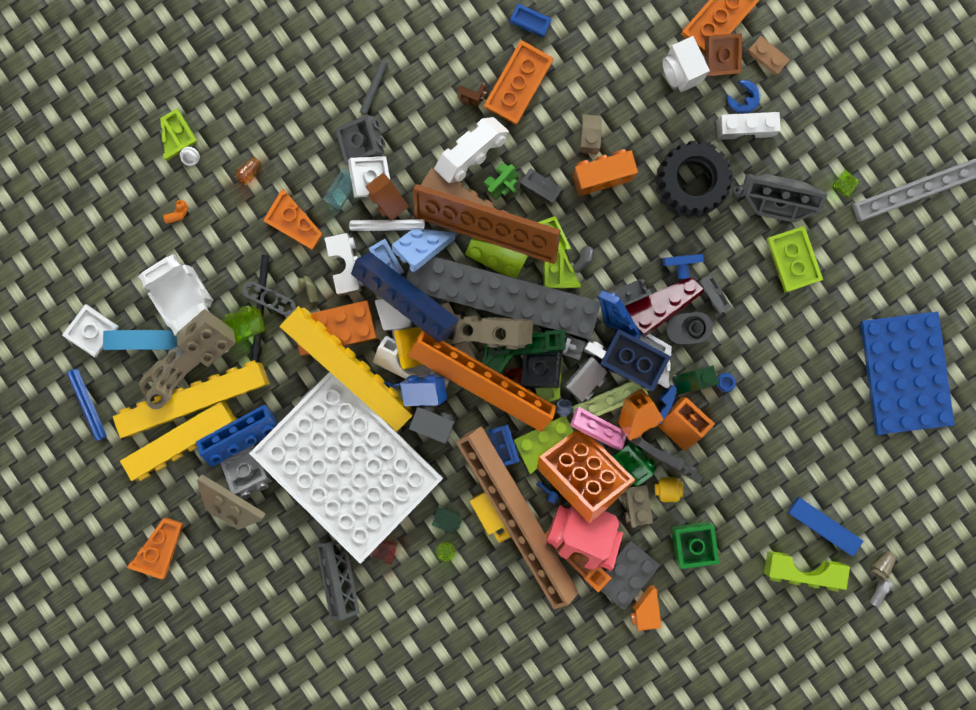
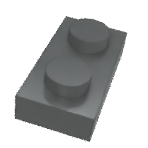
[700,274,731,314]

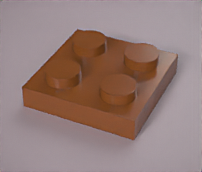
[705,33,742,76]

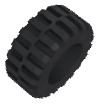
[655,140,733,218]

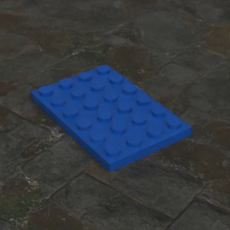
[860,311,955,435]

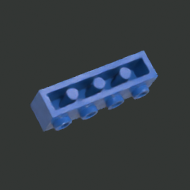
[196,405,278,467]

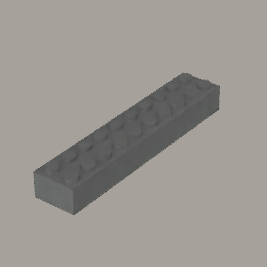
[406,257,600,341]

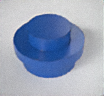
[716,373,736,392]

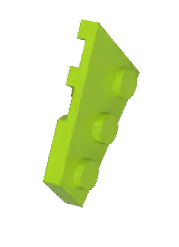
[465,238,528,279]
[514,416,573,475]

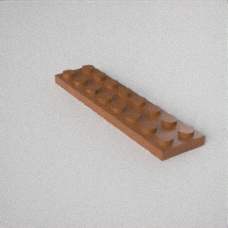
[413,184,561,264]

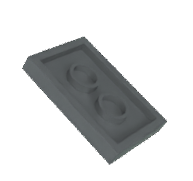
[601,540,660,610]

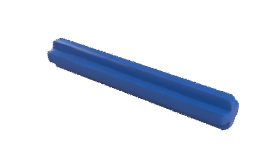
[67,369,107,441]

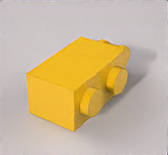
[470,491,511,543]

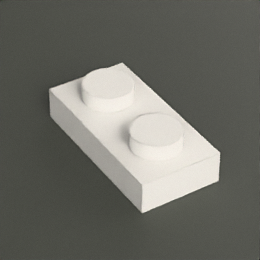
[583,341,606,360]

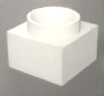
[662,36,710,92]

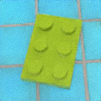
[766,226,823,292]

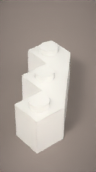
[434,117,509,183]

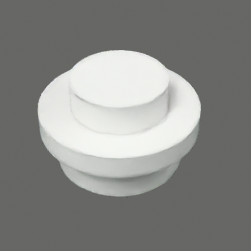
[180,147,200,166]

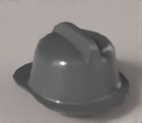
[667,312,713,344]

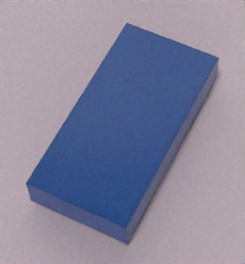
[510,3,552,38]

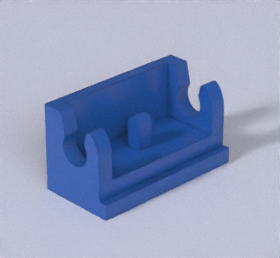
[488,424,520,466]

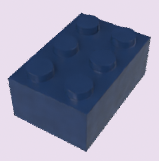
[599,329,671,391]

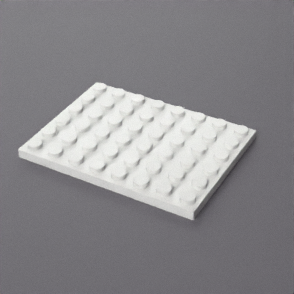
[249,372,443,564]

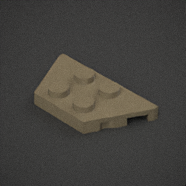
[197,475,266,530]

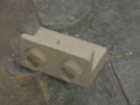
[621,484,653,528]

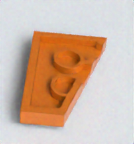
[263,188,323,251]
[127,518,184,580]

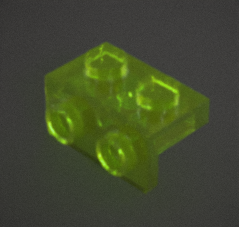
[221,306,265,344]

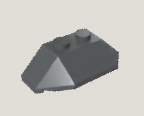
[745,174,828,223]

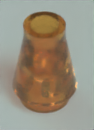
[234,156,261,185]

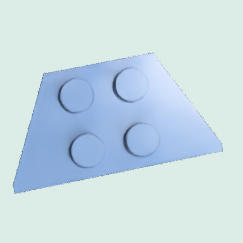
[392,229,455,272]

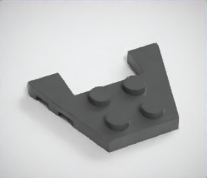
[628,437,703,484]

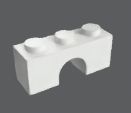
[716,112,781,140]
[325,233,364,296]

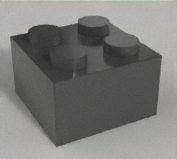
[409,406,456,444]

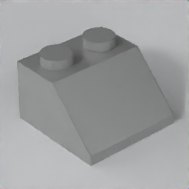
[563,357,607,402]

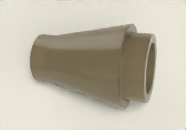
[871,551,897,581]

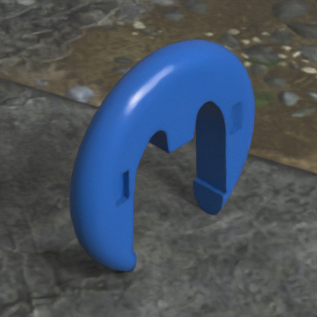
[727,80,761,114]

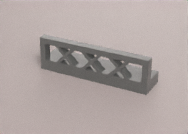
[316,540,360,621]

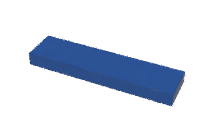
[787,497,864,557]

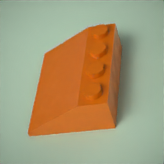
[537,430,635,523]

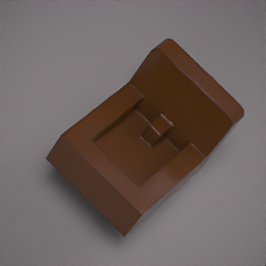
[457,83,488,106]

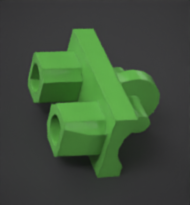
[484,163,519,200]

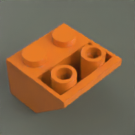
[618,388,664,441]
[657,397,715,451]

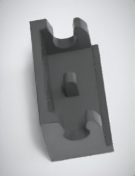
[520,168,563,207]
[609,279,651,306]

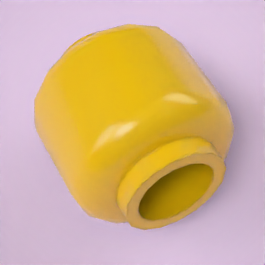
[655,477,683,502]

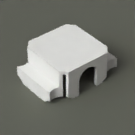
[138,254,213,336]

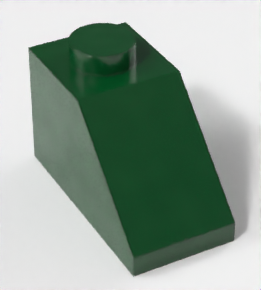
[672,365,719,395]

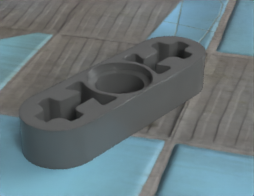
[243,282,296,316]

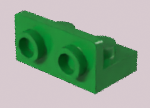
[612,441,657,487]

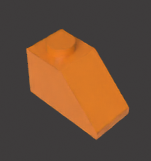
[631,585,662,631]

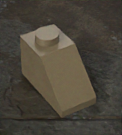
[579,114,602,154]

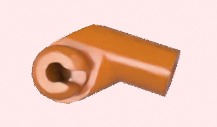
[163,200,188,224]

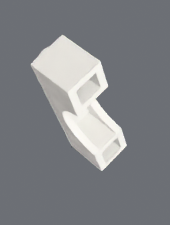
[373,336,450,388]

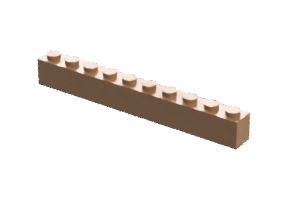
[456,426,579,609]

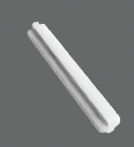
[349,219,425,231]

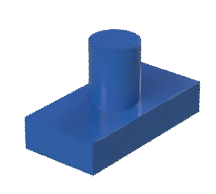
[661,254,704,279]

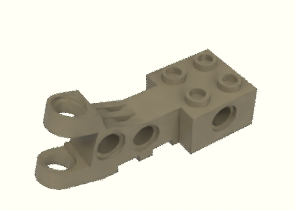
[139,309,235,409]
[443,315,533,349]

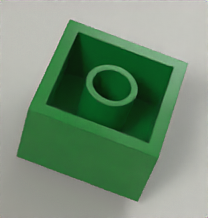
[671,521,719,569]

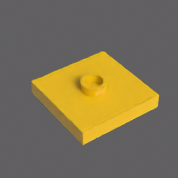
[394,327,423,370]

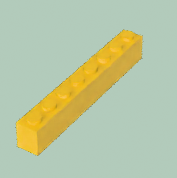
[279,306,413,432]
[112,360,270,438]

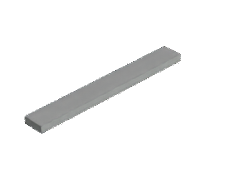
[852,158,976,222]

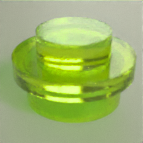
[436,542,455,562]

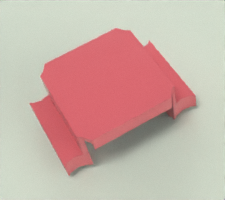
[546,504,623,572]

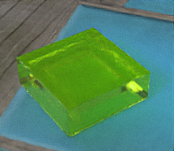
[832,170,860,197]

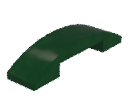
[491,330,566,356]

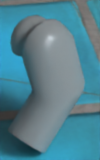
[870,579,893,607]

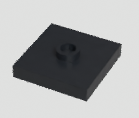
[520,351,562,388]

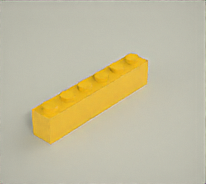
[120,401,236,481]

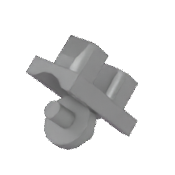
[562,335,585,360]

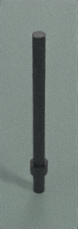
[250,255,269,363]

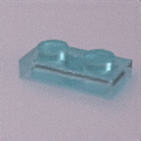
[323,167,353,210]

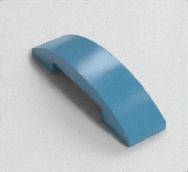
[103,330,177,350]

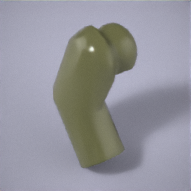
[298,276,319,302]

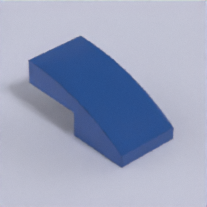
[657,385,677,425]

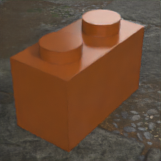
[365,173,409,221]

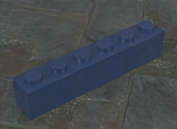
[351,252,459,343]

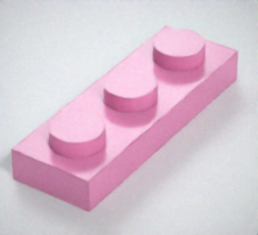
[570,407,626,451]

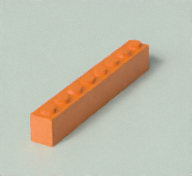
[407,330,556,432]

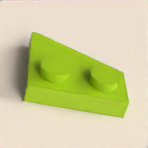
[543,249,581,288]

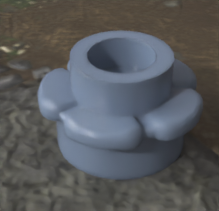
[555,399,574,417]

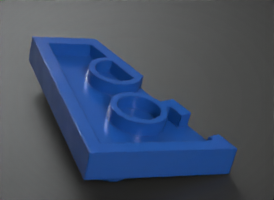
[598,290,642,339]

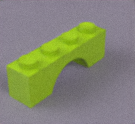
[764,550,850,592]

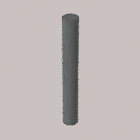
[360,60,388,115]

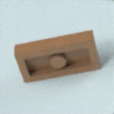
[747,36,790,76]

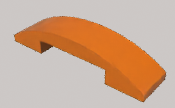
[545,529,612,593]

